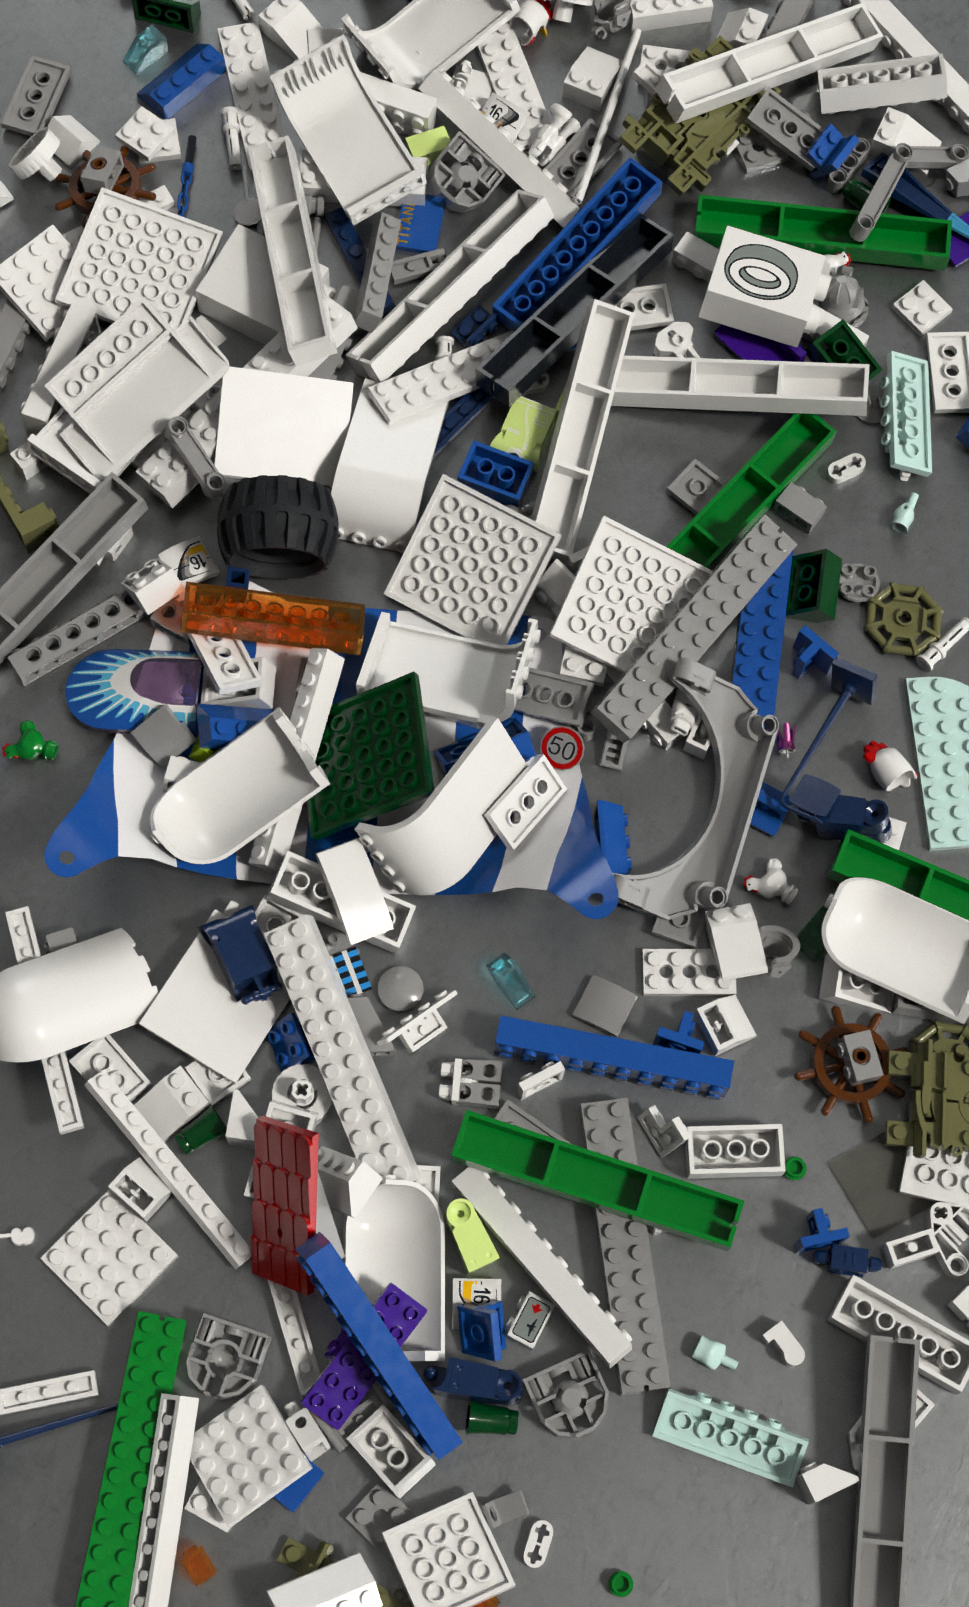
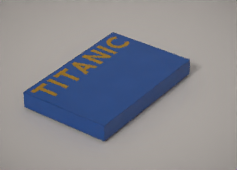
[396,194,446,254]

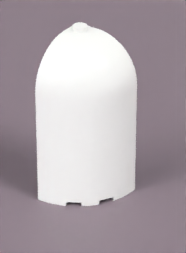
[149,707,330,864]
[821,877,969,1024]
[0,928,159,1062]
[343,1175,445,1361]

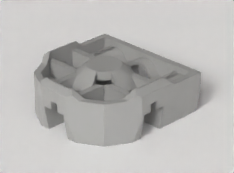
[428,131,507,213]
[186,1313,272,1401]
[522,1349,609,1438]

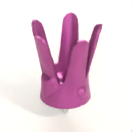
[776,723,797,758]

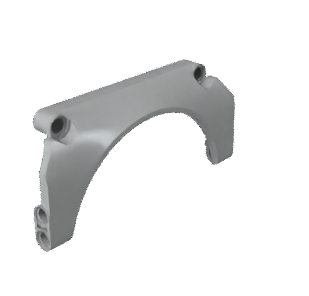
[613,658,779,920]

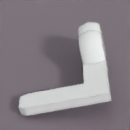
[0,1227,35,1246]

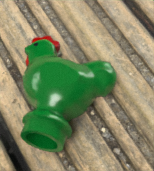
[2,720,59,761]

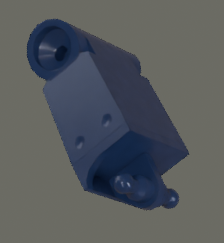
[797,795,892,843]
[198,905,283,1005]
[423,1357,523,1406]

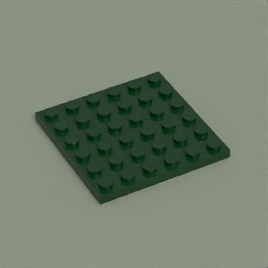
[307,671,435,841]

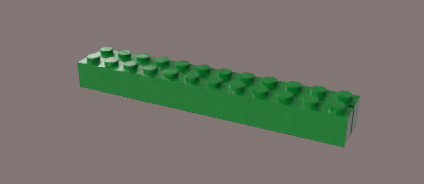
[694,194,952,271]
[666,413,837,570]
[827,829,969,920]
[451,1110,744,1252]
[74,1311,187,1607]

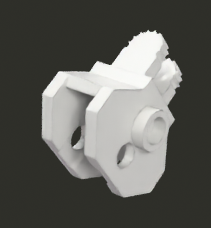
[653,322,700,358]

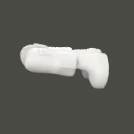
[528,103,581,168]

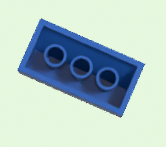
[137,44,226,119]
[196,703,274,750]
[433,718,536,777]
[594,800,632,901]

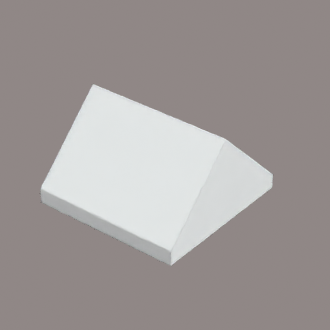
[47,115,100,168]

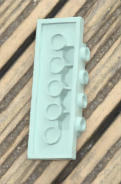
[879,351,932,477]
[652,1388,809,1488]

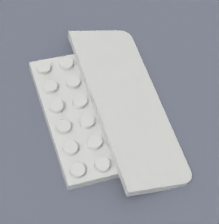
[44,296,229,480]

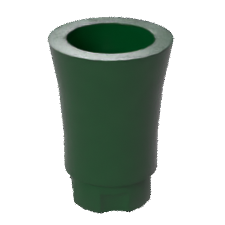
[842,178,891,213]
[174,1105,227,1155]
[465,1400,519,1435]

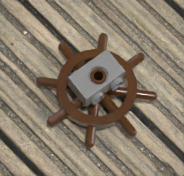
[55,146,156,228]
[794,1006,909,1123]

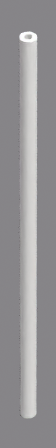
[574,28,641,204]

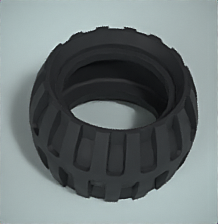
[217,475,339,580]

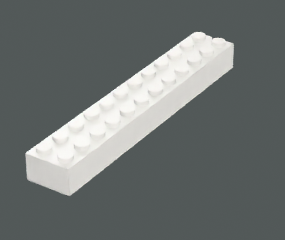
[655,3,883,123]
[248,135,338,366]
[345,190,555,383]
[135,295,357,508]
[531,299,635,563]
[611,355,870,416]
[264,915,422,1182]

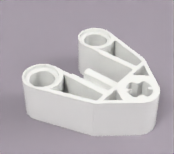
[925,1202,969,1279]

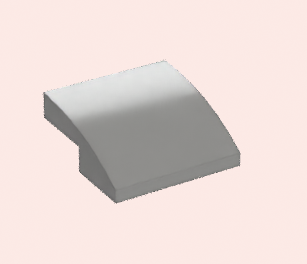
[131,705,197,768]
[572,975,637,1037]

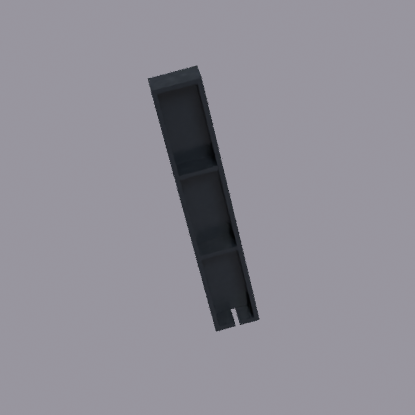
[475,213,673,407]

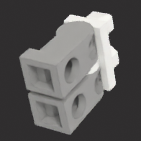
[439,1058,502,1110]

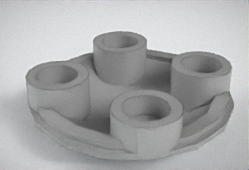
[838,563,880,602]
[377,966,424,1011]

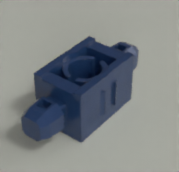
[813,1244,882,1278]

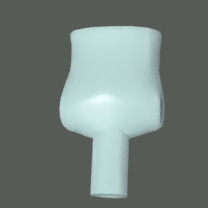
[892,492,919,534]
[691,1335,739,1371]

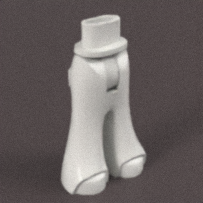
[670,687,699,736]

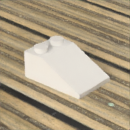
[258,0,324,60]
[562,46,623,112]
[869,107,942,176]
[201,657,276,709]
[705,903,768,981]
[819,953,894,1014]
[134,1065,210,1143]
[346,1404,436,1499]

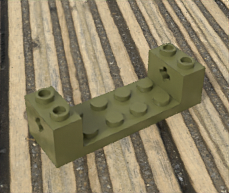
[0,421,59,554]

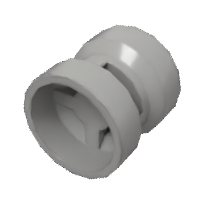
[305,194,326,217]

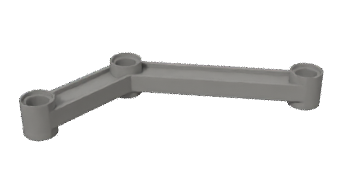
[849,143,969,242]
[165,416,332,498]

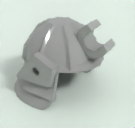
[591,0,632,39]
[818,265,865,321]
[752,925,800,978]

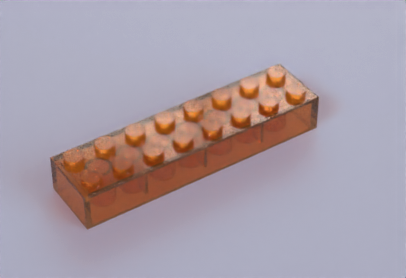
[180,581,365,655]

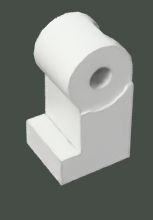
[760,1320,805,1367]

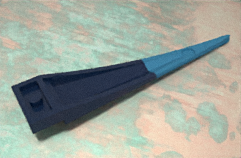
[860,152,969,239]

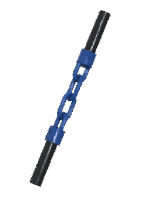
[177,135,197,218]

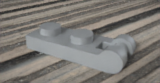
[391,249,446,285]

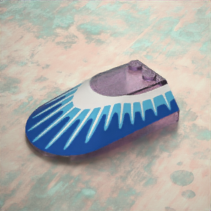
[65,649,202,738]

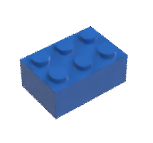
[457,440,535,507]

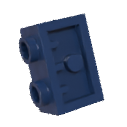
[450,305,499,349]

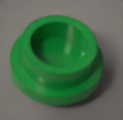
[784,1157,807,1181]
[608,1571,633,1597]

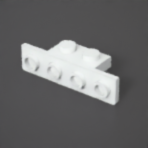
[377,990,458,1054]

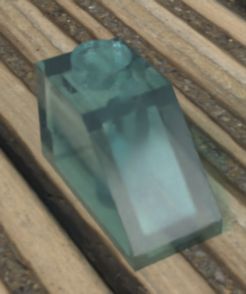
[123,24,168,75]
[486,952,536,1010]

